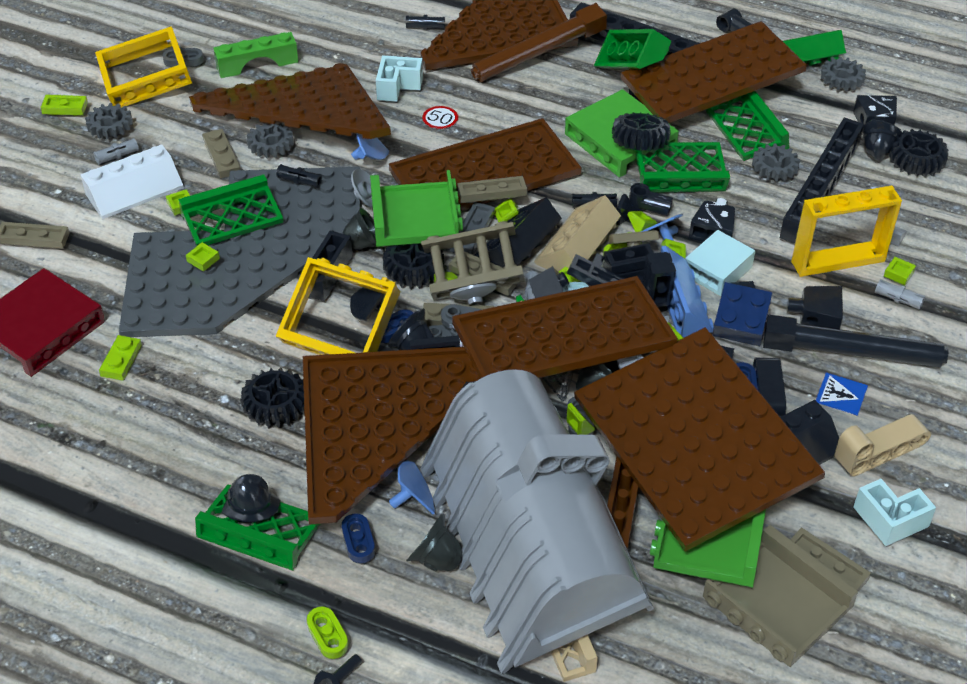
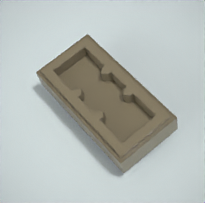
[609,230,659,247]

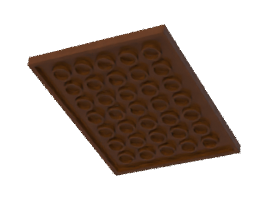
[574,327,825,552]

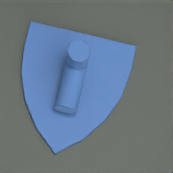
[351,133,389,160]
[641,214,683,241]
[389,461,435,514]

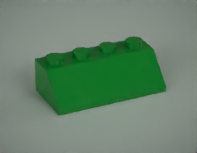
[594,29,671,69]
[783,30,846,65]

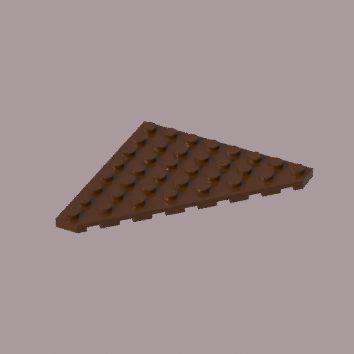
[421,0,578,71]
[189,63,391,139]
[303,347,479,525]

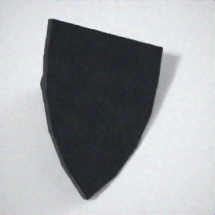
[350,287,393,322]

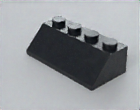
[474,197,562,268]
[780,400,839,465]

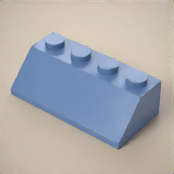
[661,246,714,338]

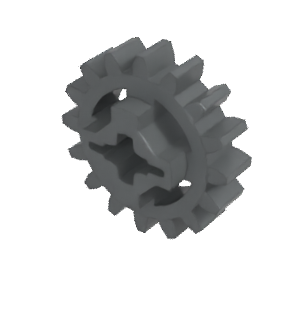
[821,57,866,91]
[85,103,133,139]
[247,122,294,158]
[752,144,800,182]

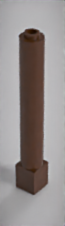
[471,3,607,82]

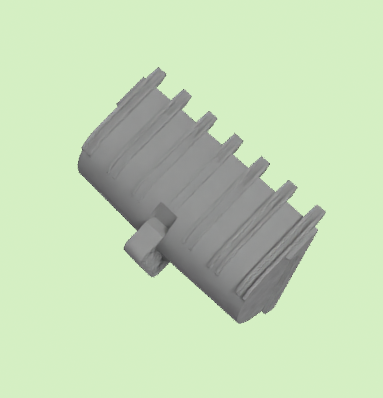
[421,370,654,674]

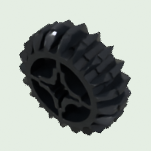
[612,112,671,152]
[889,129,949,177]
[382,243,445,289]
[240,367,305,429]

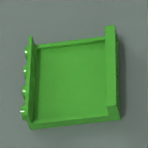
[565,89,679,178]
[370,170,463,247]
[650,509,766,588]

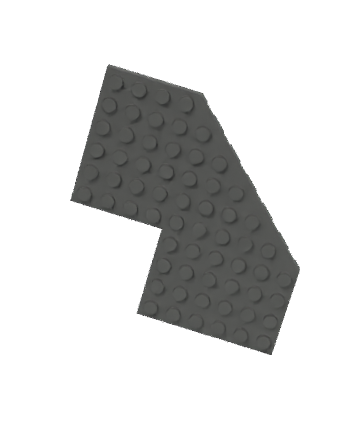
[119,166,360,337]

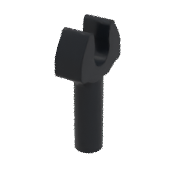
[313,654,362,684]

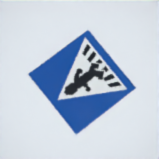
[816,372,868,416]

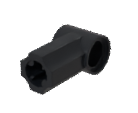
[716,8,752,32]
[629,183,673,216]

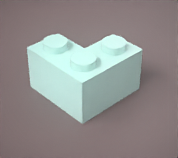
[376,55,423,102]
[854,479,936,546]

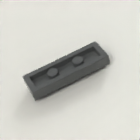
[450,202,495,255]

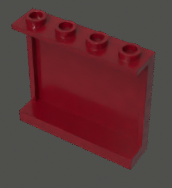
[0,268,105,377]

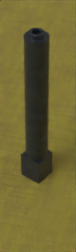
[763,314,949,368]

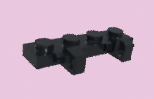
[567,253,643,286]

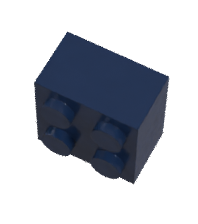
[713,282,772,347]

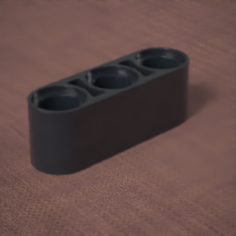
[753,357,786,417]

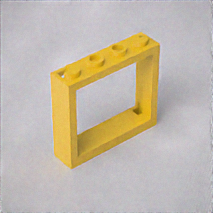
[95,26,192,108]
[791,185,902,277]
[276,257,401,355]

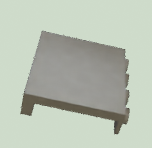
[703,525,858,667]

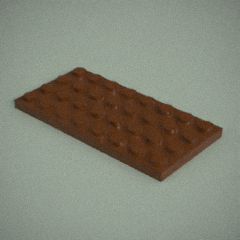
[621,21,807,123]
[389,118,582,212]
[452,276,678,379]

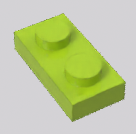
[41,94,88,116]
[99,335,142,381]

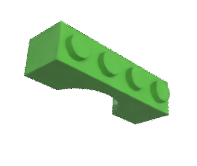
[213,32,299,78]

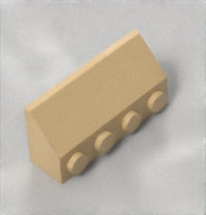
[534,195,621,272]

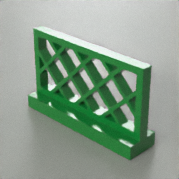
[706,91,789,161]
[635,142,730,192]
[178,174,284,247]
[195,484,320,571]

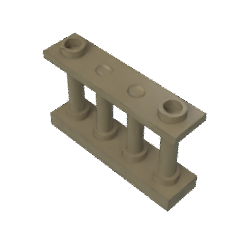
[421,221,525,301]

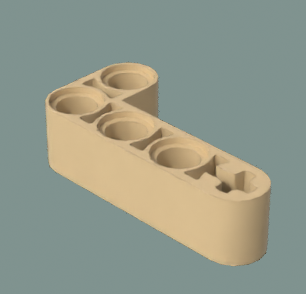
[835,414,931,477]

